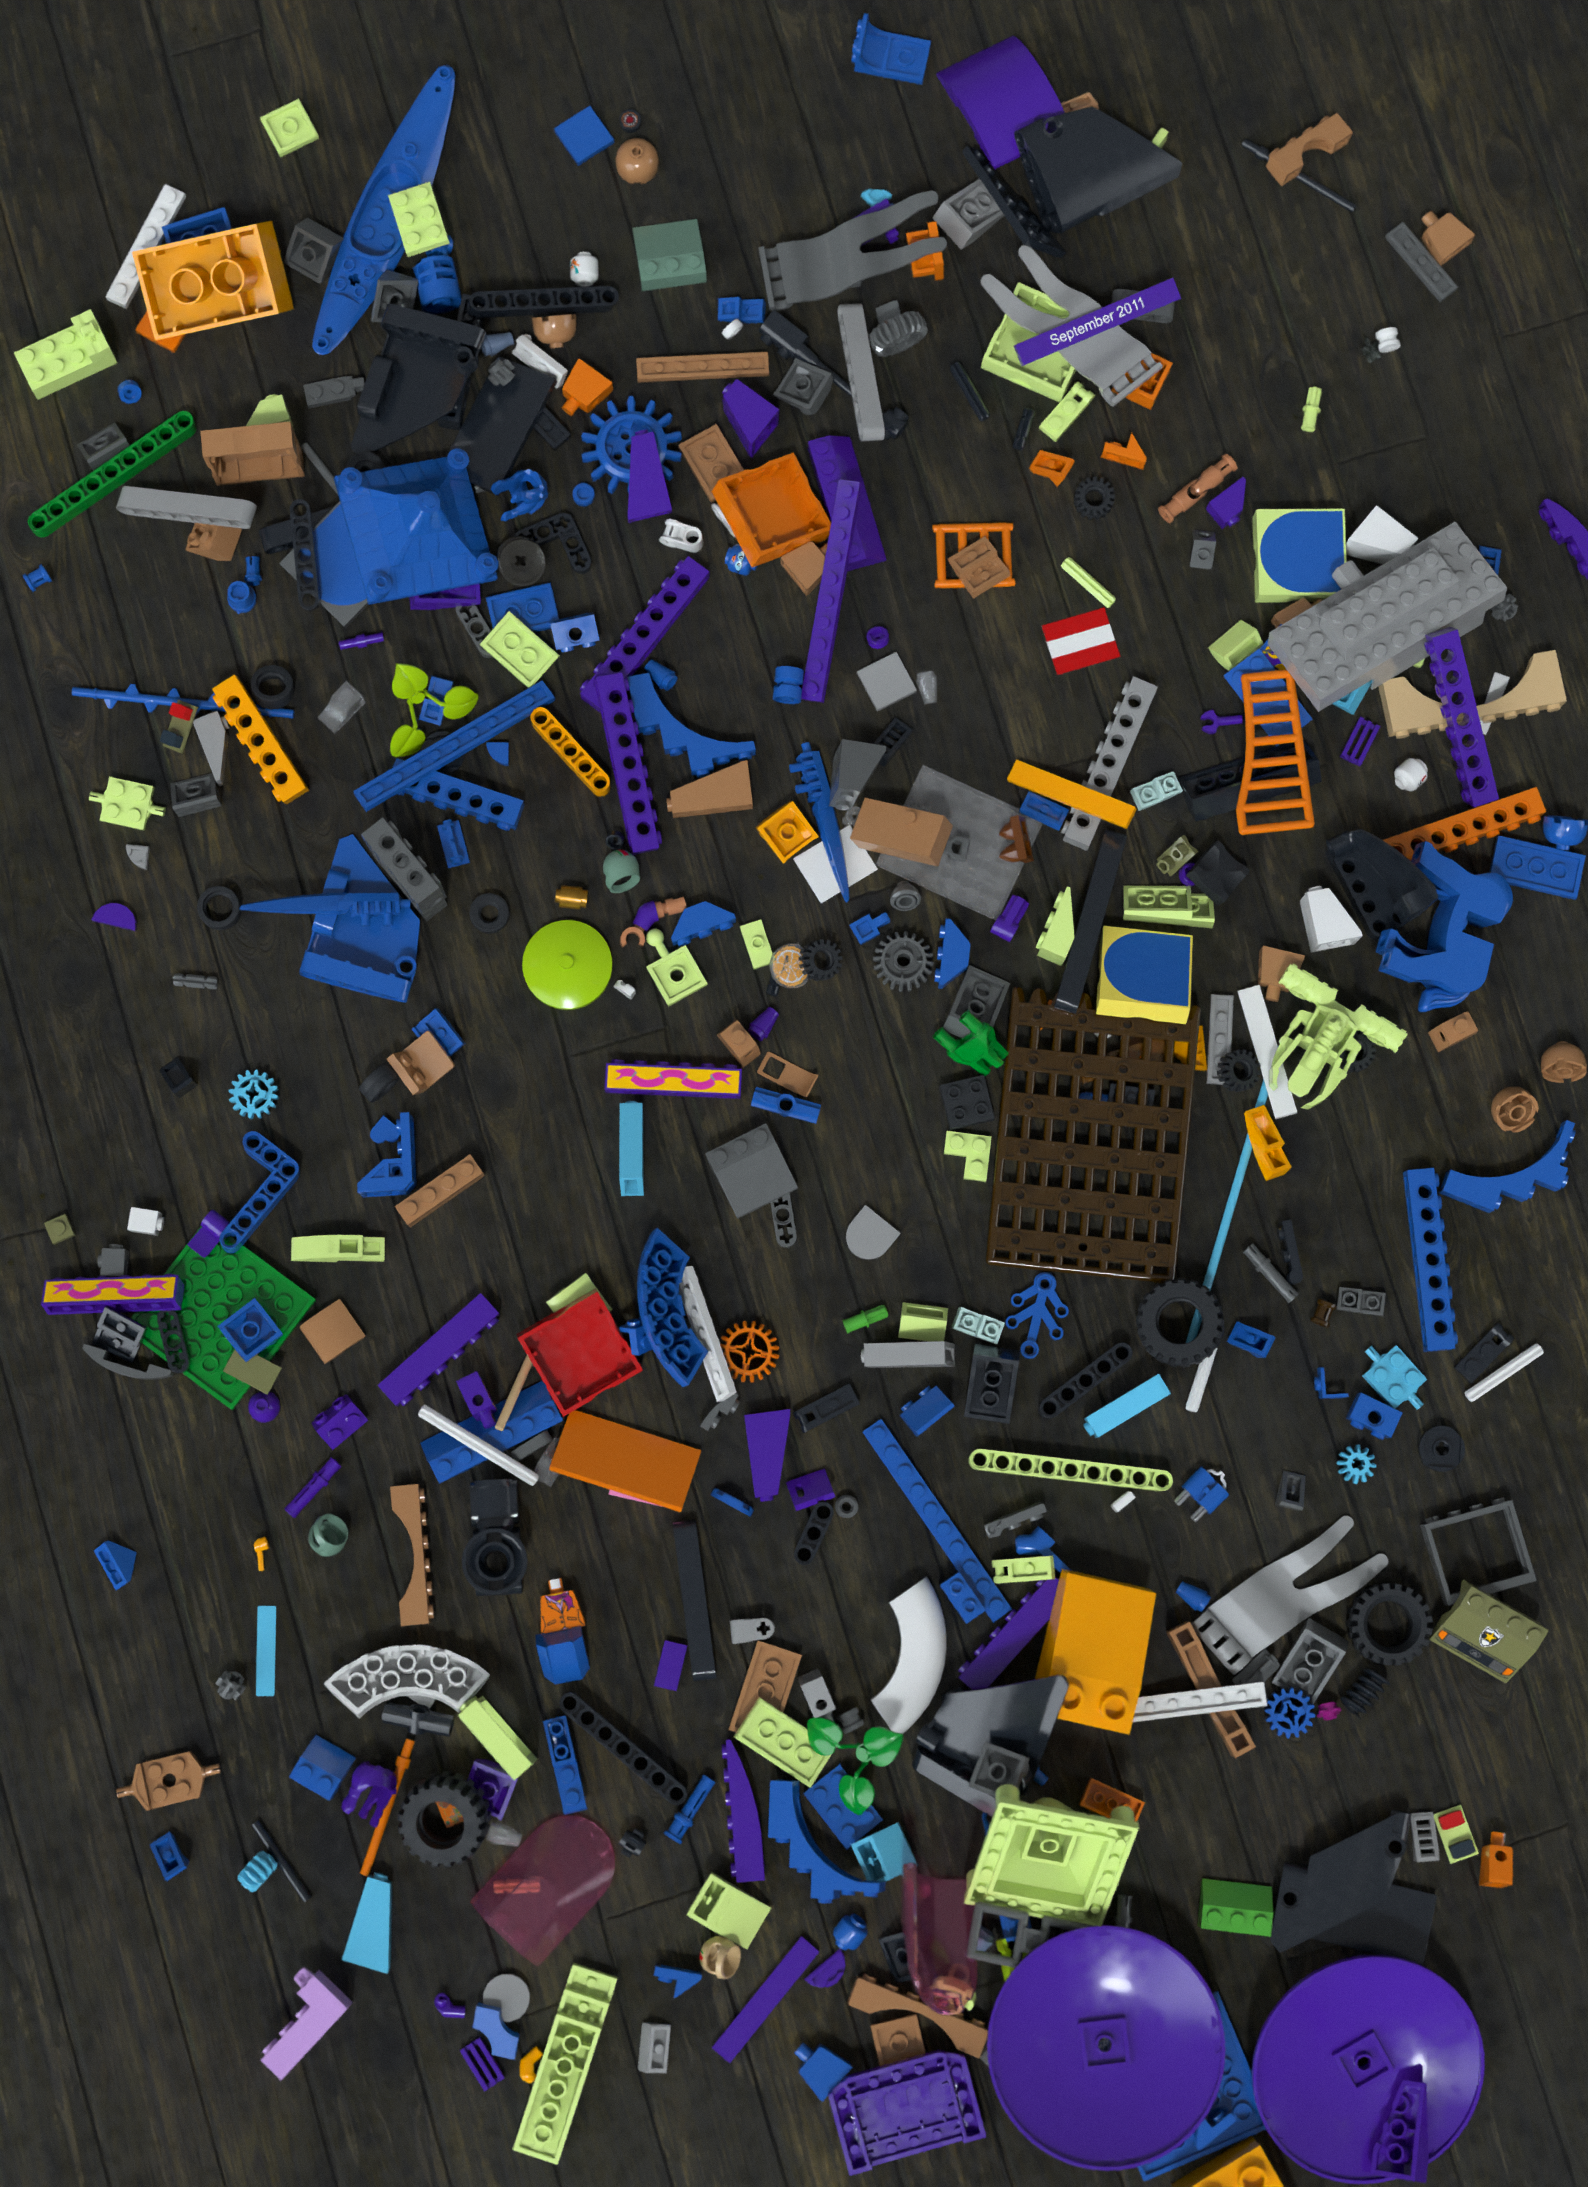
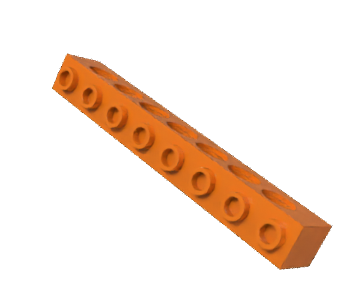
[1383,787,1546,861]

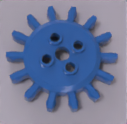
[581,396,682,494]

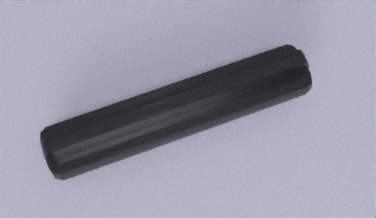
[950,362,990,421]

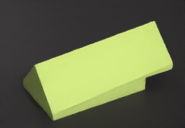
[1123,886,1215,928]

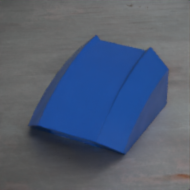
[535,1626,590,1685]

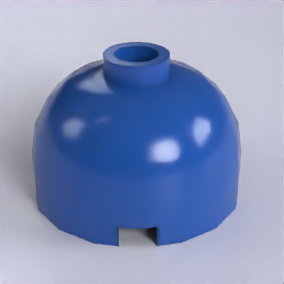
[1543,815,1588,850]

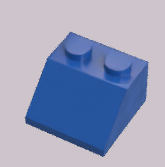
[900,1386,954,1437]
[289,1734,356,1801]

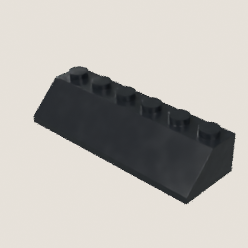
[1178,738,1322,821]

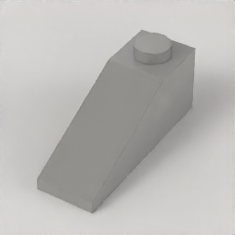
[193,711,230,786]

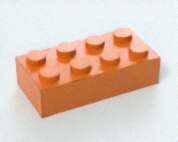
[1079,1777,1145,1822]

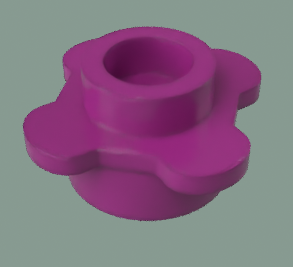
[1317,1702,1341,1720]

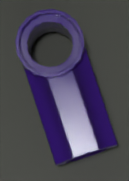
[990,895,1029,942]

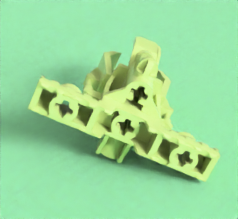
[1269,964,1407,1109]

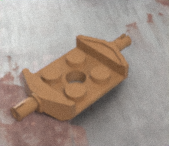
[116,1751,221,1811]

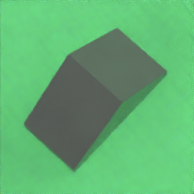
[1275,1470,1306,1511]

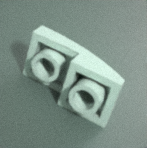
[1130,771,1183,811]
[951,1307,1005,1344]

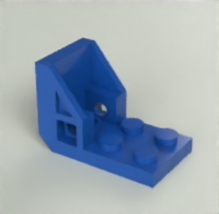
[357,1112,417,1198]

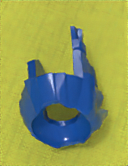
[491,469,548,521]

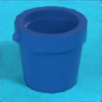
[227,581,257,614]

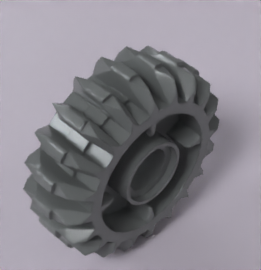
[873,931,934,992]

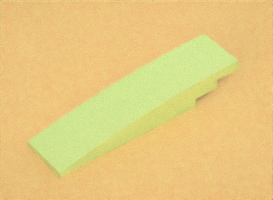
[513,1963,618,2165]

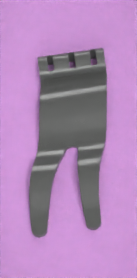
[759,191,947,311]

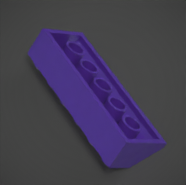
[808,435,886,571]

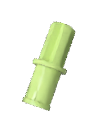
[1301,387,1322,432]

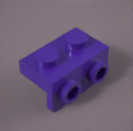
[312,1394,368,1450]

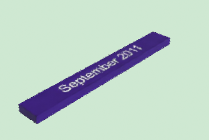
[1014,278,1181,366]

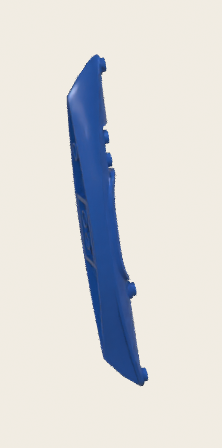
[312,65,455,355]

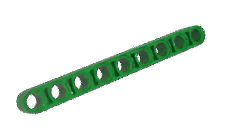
[28,411,197,538]

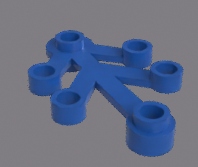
[1005,1272,1069,1359]

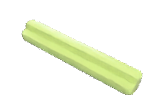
[1061,557,1116,608]

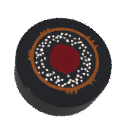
[619,109,641,133]

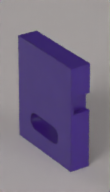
[786,1468,835,1511]

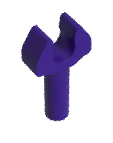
[1200,710,1243,734]

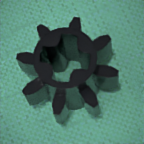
[618,1828,647,1858]

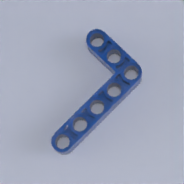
[220,1131,300,1253]

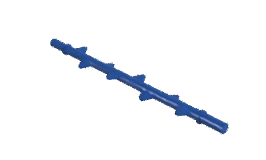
[72,684,295,719]

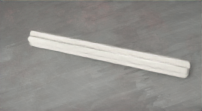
[418,1405,539,1486]

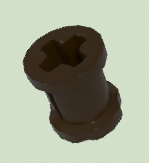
[1310,1299,1337,1328]

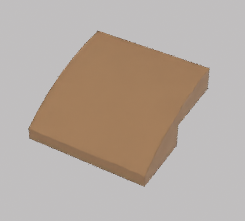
[948,536,1010,598]
[299,1299,365,1364]

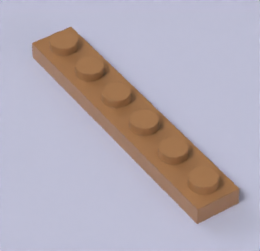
[637,352,769,382]

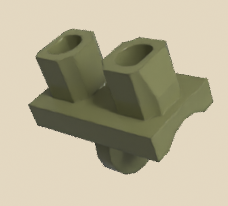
[1156,835,1198,876]

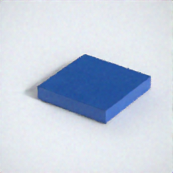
[554,106,614,166]

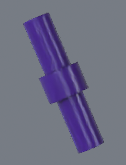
[339,633,384,650]

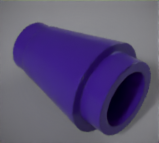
[748,1007,779,1041]

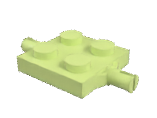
[89,777,166,831]

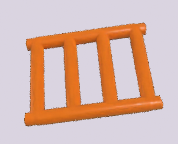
[932,523,1016,588]

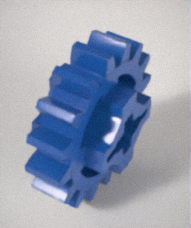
[1264,1687,1315,1739]

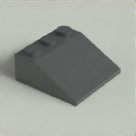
[705,1124,798,1219]

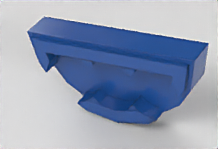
[710,1488,754,1517]

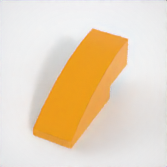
[1244,1105,1291,1181]

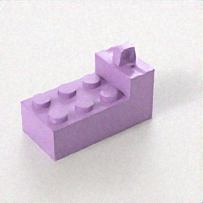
[261,1967,353,2080]

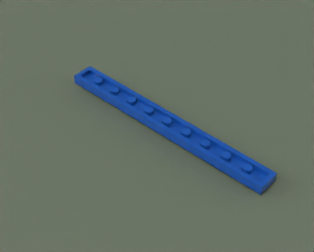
[354,680,555,812]
[862,1419,1012,1622]

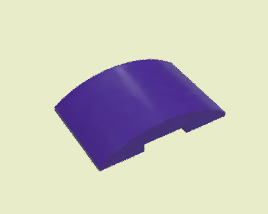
[936,36,1065,169]

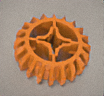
[720,1321,779,1383]

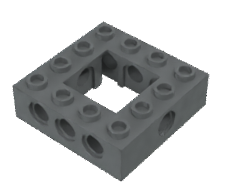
[361,817,447,922]

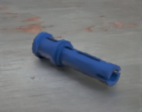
[663,1774,716,1844]

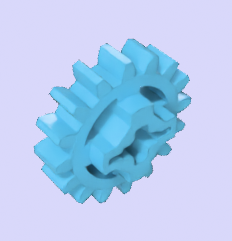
[229,1070,279,1119]

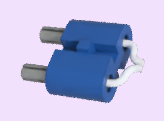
[1174,1467,1229,1522]

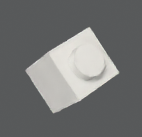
[127,1207,164,1236]

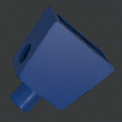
[794,2042,852,2102]

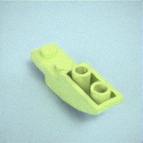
[291,1235,385,1262]

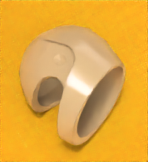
[700,1936,741,1979]

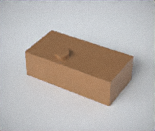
[850,798,953,867]

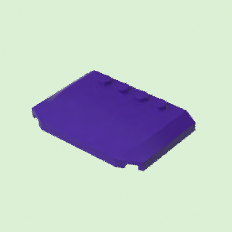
[828,2050,986,2176]

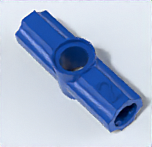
[751,1087,821,1124]

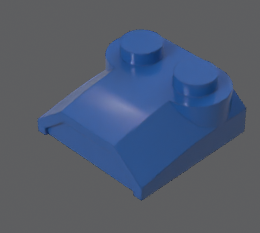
[218,1298,283,1362]

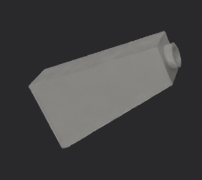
[861,1341,955,1368]

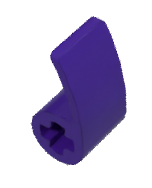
[187,1209,230,1258]

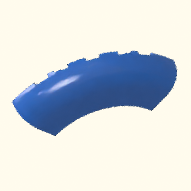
[637,1228,709,1387]

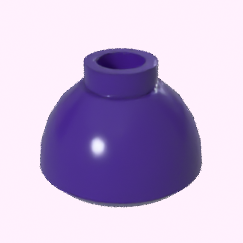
[248,1391,280,1423]

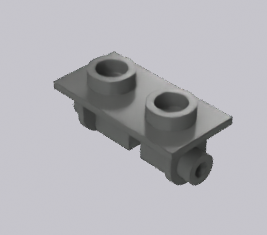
[1232,1649,1281,1685]

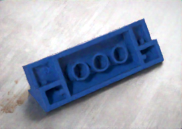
[420,1381,563,1484]

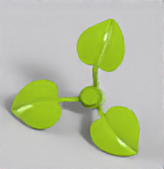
[390,663,478,757]

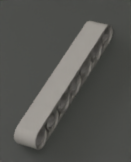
[838,303,885,441]
[116,486,257,529]

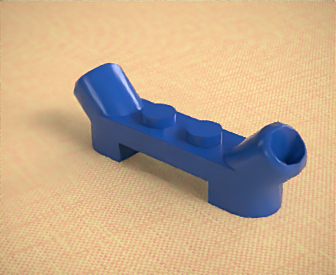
[1015,1526,1070,1579]

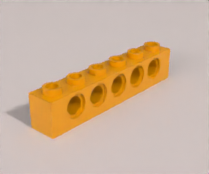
[212,675,309,804]

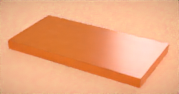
[549,1410,701,1512]

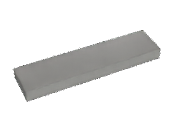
[1206,994,1234,1085]

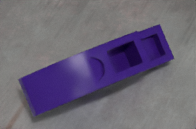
[1539,499,1588,580]

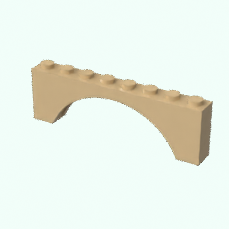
[1378,650,1567,739]

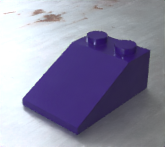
[409,584,481,610]

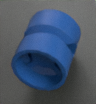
[773,666,804,704]

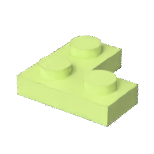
[944,1131,992,1182]

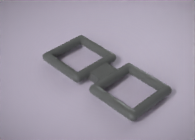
[966,1901,1093,1968]

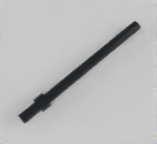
[1241,138,1356,213]

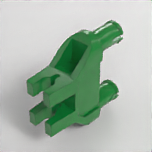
[933,1010,1009,1076]

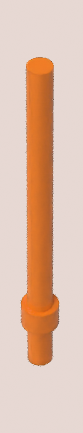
[360,1738,415,1876]

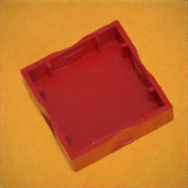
[516,1288,643,1417]

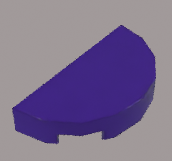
[92,903,137,931]
[804,1948,845,1988]

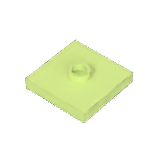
[260,99,319,157]

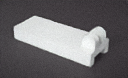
[512,334,568,389]

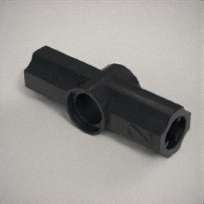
[382,1702,455,1737]

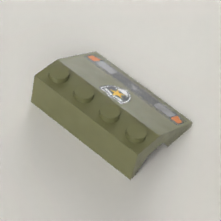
[1428,1579,1549,1683]

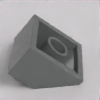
[283,218,344,284]

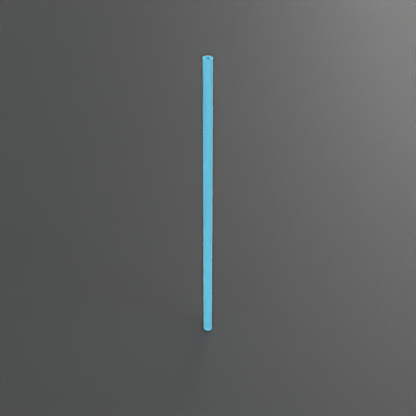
[1186,1079,1268,1343]

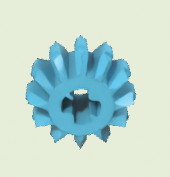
[1336,1445,1376,1484]
[238,1851,277,1892]

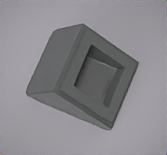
[875,300,900,324]

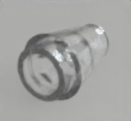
[915,671,937,704]
[486,1821,522,1847]

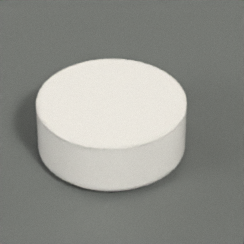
[722,318,743,339]

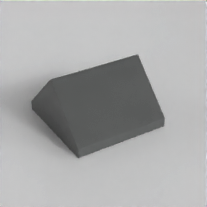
[371,270,418,322]
[77,422,130,471]
[170,773,222,817]

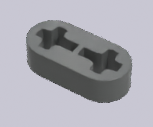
[510,1430,553,1462]

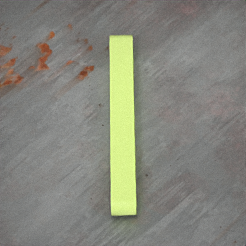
[968,1449,1173,1491]

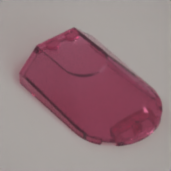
[470,1816,615,1967]
[901,1863,977,2015]

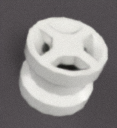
[1375,327,1401,352]

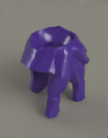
[341,1761,397,1827]

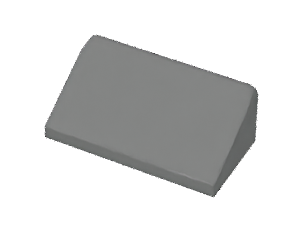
[638,2022,671,2073]

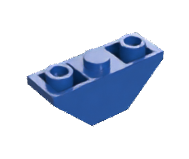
[671,901,736,947]
[934,919,971,989]

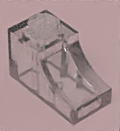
[318,681,365,734]

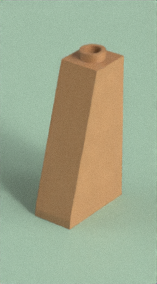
[666,761,753,818]

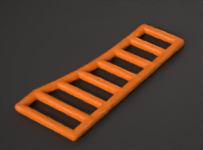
[1236,669,1315,835]

